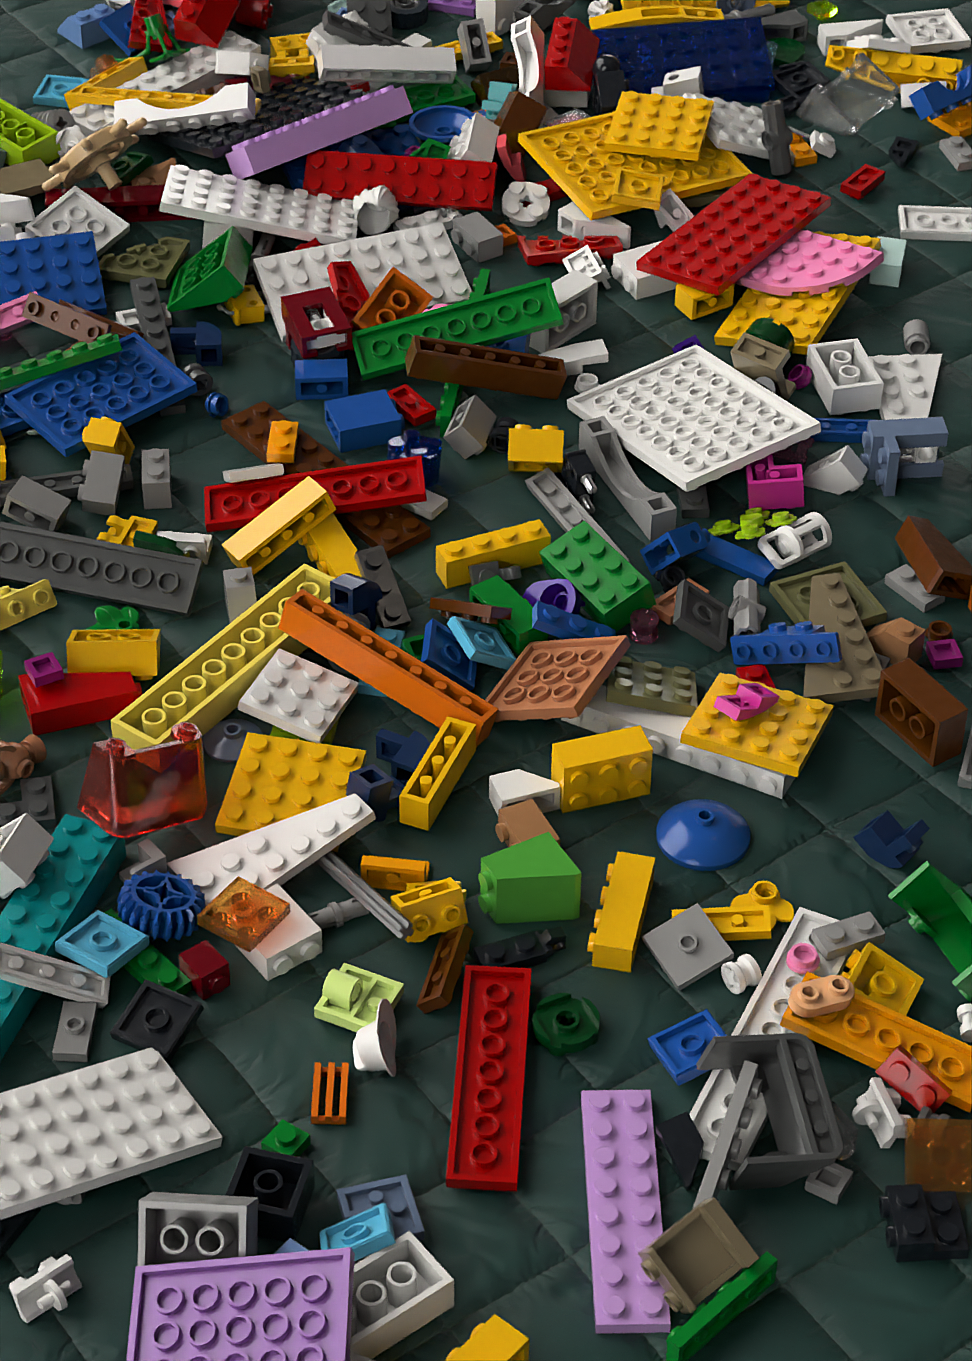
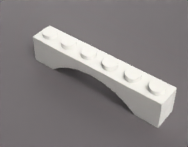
[511,15,544,127]
[114,83,255,135]

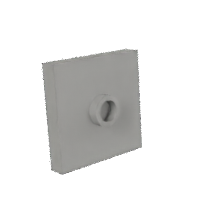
[642,903,734,991]

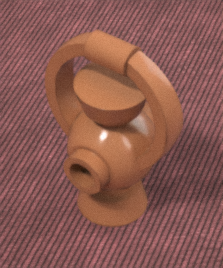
[0,734,47,795]

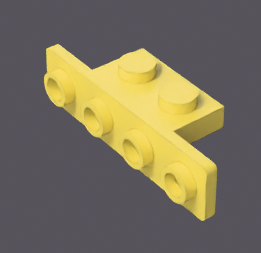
[0,579,57,631]

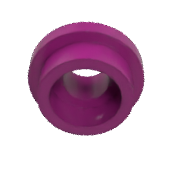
[787,364,812,389]

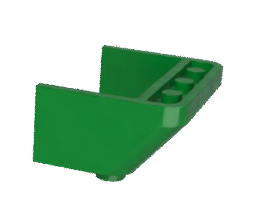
[888,861,972,1003]

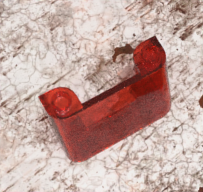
[77,722,208,838]

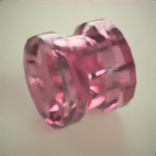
[629,608,659,645]

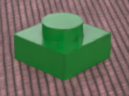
[261,1119,311,1157]

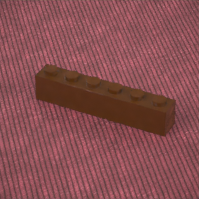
[405,335,567,400]

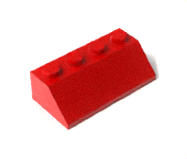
[173,0,241,49]
[544,16,600,92]

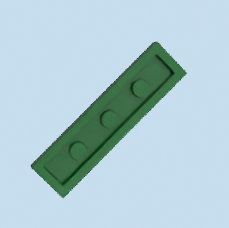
[104,908,192,995]
[666,1251,778,1361]

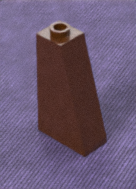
[895,515,972,600]

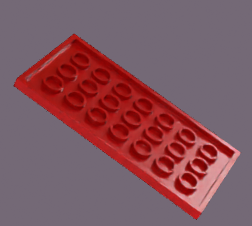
[636,174,831,296]

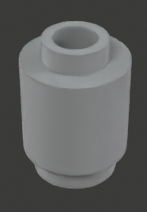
[903,319,930,355]

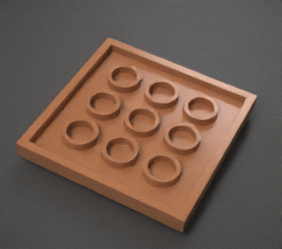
[485,635,631,722]

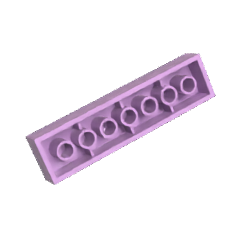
[225,85,413,179]

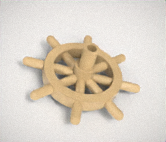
[42,117,147,192]

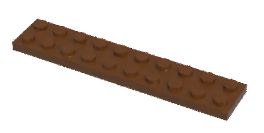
[221,401,431,559]

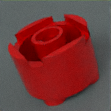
[235,0,274,29]

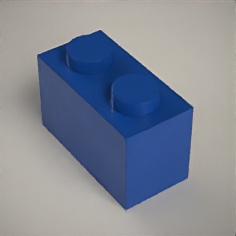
[295,359,348,400]

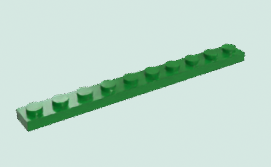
[436,268,491,437]

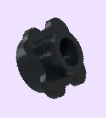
[655,564,685,593]

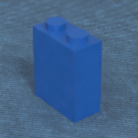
[324,389,405,453]

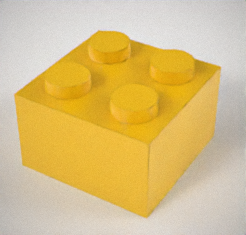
[508,424,564,473]

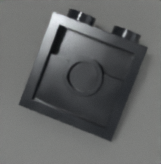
[879,1184,969,1262]

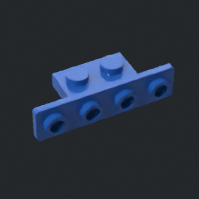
[730,621,842,665]

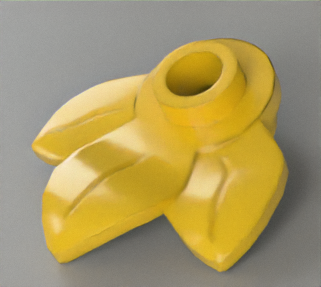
[730,880,794,931]

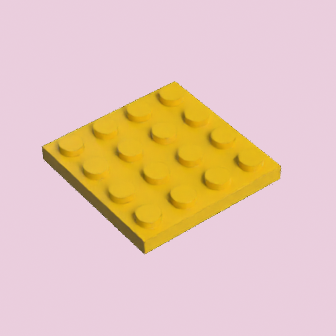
[604,91,714,161]
[680,673,834,778]
[215,732,367,852]

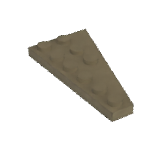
[803,573,883,703]

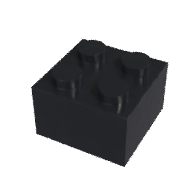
[225,1146,315,1242]

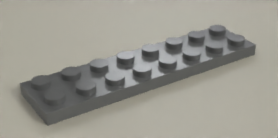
[0,521,205,617]

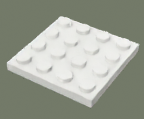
[682,92,795,165]

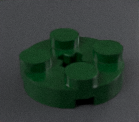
[532,993,600,1057]

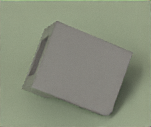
[119,838,167,882]

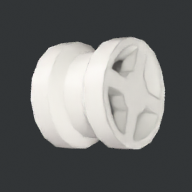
[721,954,762,994]

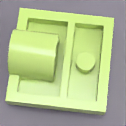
[314,963,404,1032]

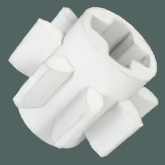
[588,0,614,19]

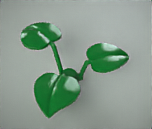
[112,13,200,64]

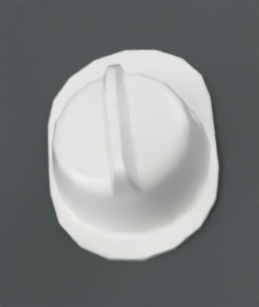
[353,998,396,1077]

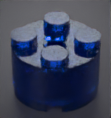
[387,430,442,487]

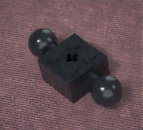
[592,54,629,116]

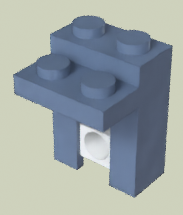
[859,417,949,496]

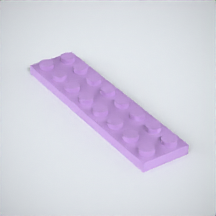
[581,1090,671,1334]

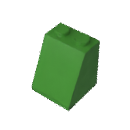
[478,831,582,924]

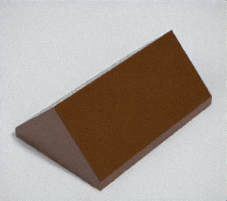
[492,91,548,167]

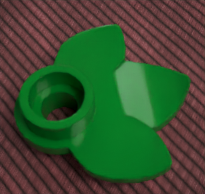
[85,605,140,630]

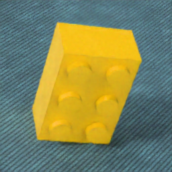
[551,725,653,813]

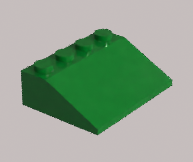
[167,226,253,312]

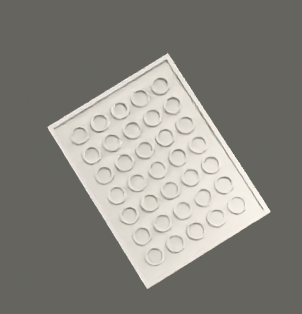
[567,345,821,492]

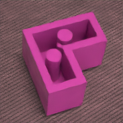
[745,454,804,511]

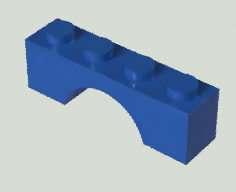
[909,65,972,120]

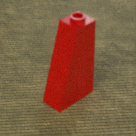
[18,672,143,736]

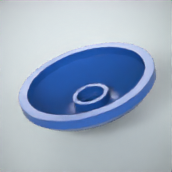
[409,105,474,145]
[656,799,751,871]

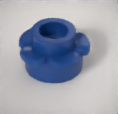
[205,392,229,418]

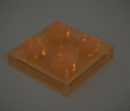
[197,876,291,952]
[905,1118,972,1192]

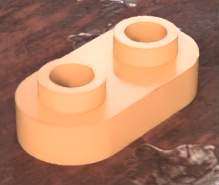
[788,975,855,1018]

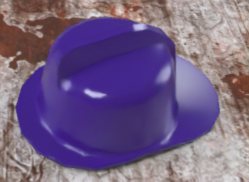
[522,579,586,615]

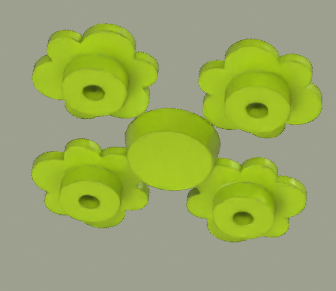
[708,507,798,540]

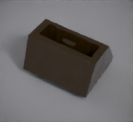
[470,64,519,107]

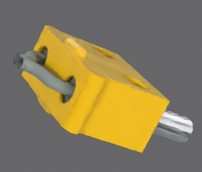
[217,284,271,326]

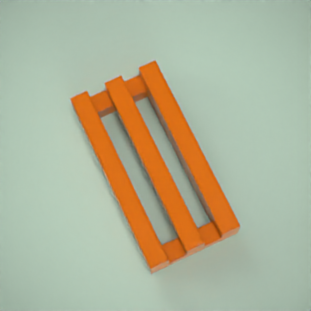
[311,1062,349,1125]

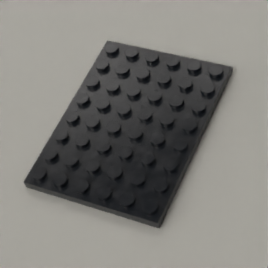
[148,76,369,159]

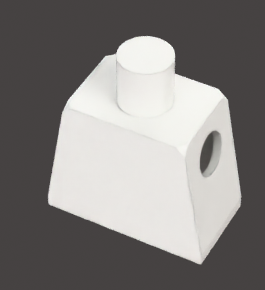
[651,66,704,97]

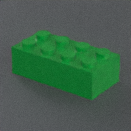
[539,521,657,633]

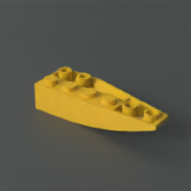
[589,6,725,42]
[825,45,963,94]

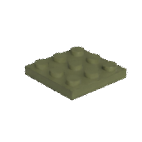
[769,561,887,627]
[606,656,698,717]

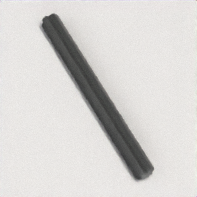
[315,851,414,940]

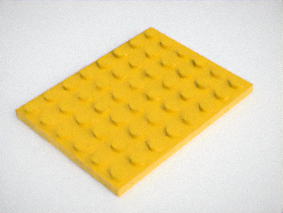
[518,112,753,220]

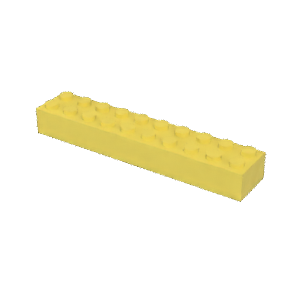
[110,563,345,772]

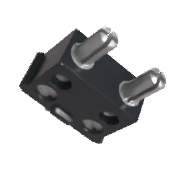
[562,449,597,514]

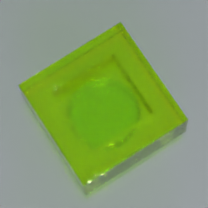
[807,0,838,21]

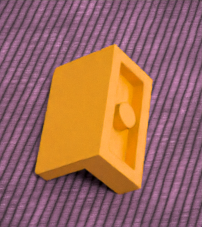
[361,855,430,891]

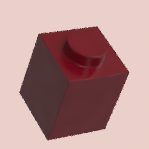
[179,940,230,1000]

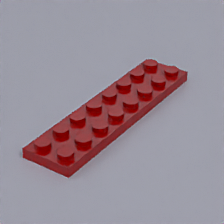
[303,150,498,212]
[204,455,427,533]
[446,965,532,1192]

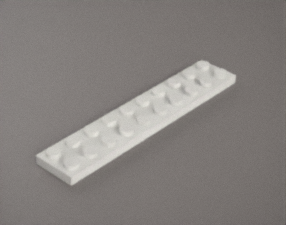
[689,907,851,1171]

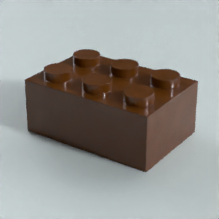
[875,658,968,767]

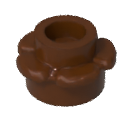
[925,620,953,641]

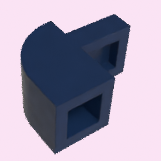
[170,321,223,366]
[330,573,383,631]
[376,728,430,785]
[346,764,405,822]
[853,810,930,868]

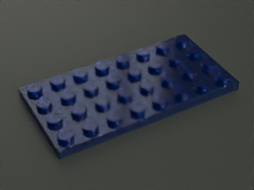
[590,16,775,96]

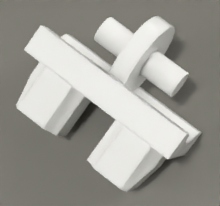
[852,1077,914,1148]
[9,1254,82,1323]

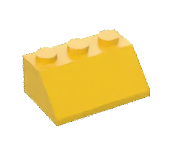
[66,629,161,681]

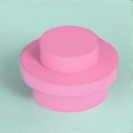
[786,943,820,974]

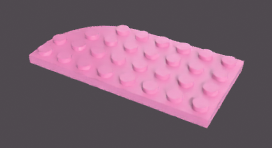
[734,230,884,296]

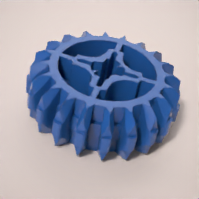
[117,870,206,942]

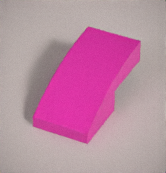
[713,683,780,721]

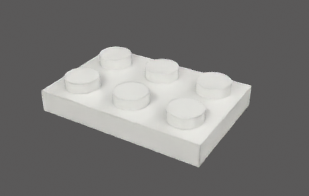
[846,35,911,54]

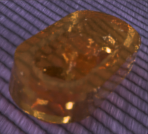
[89,54,118,80]

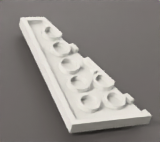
[868,354,942,420]
[167,794,376,927]

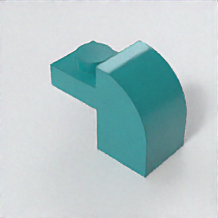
[481,81,517,120]

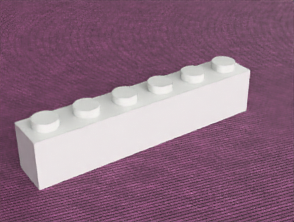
[317,43,457,84]

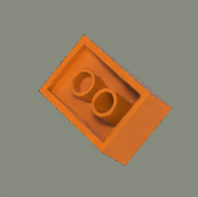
[351,267,433,330]

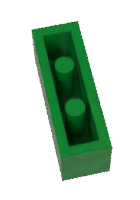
[469,575,548,655]

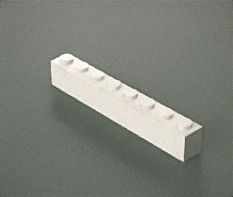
[561,685,795,799]

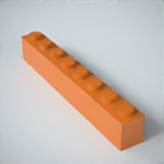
[278,589,498,747]

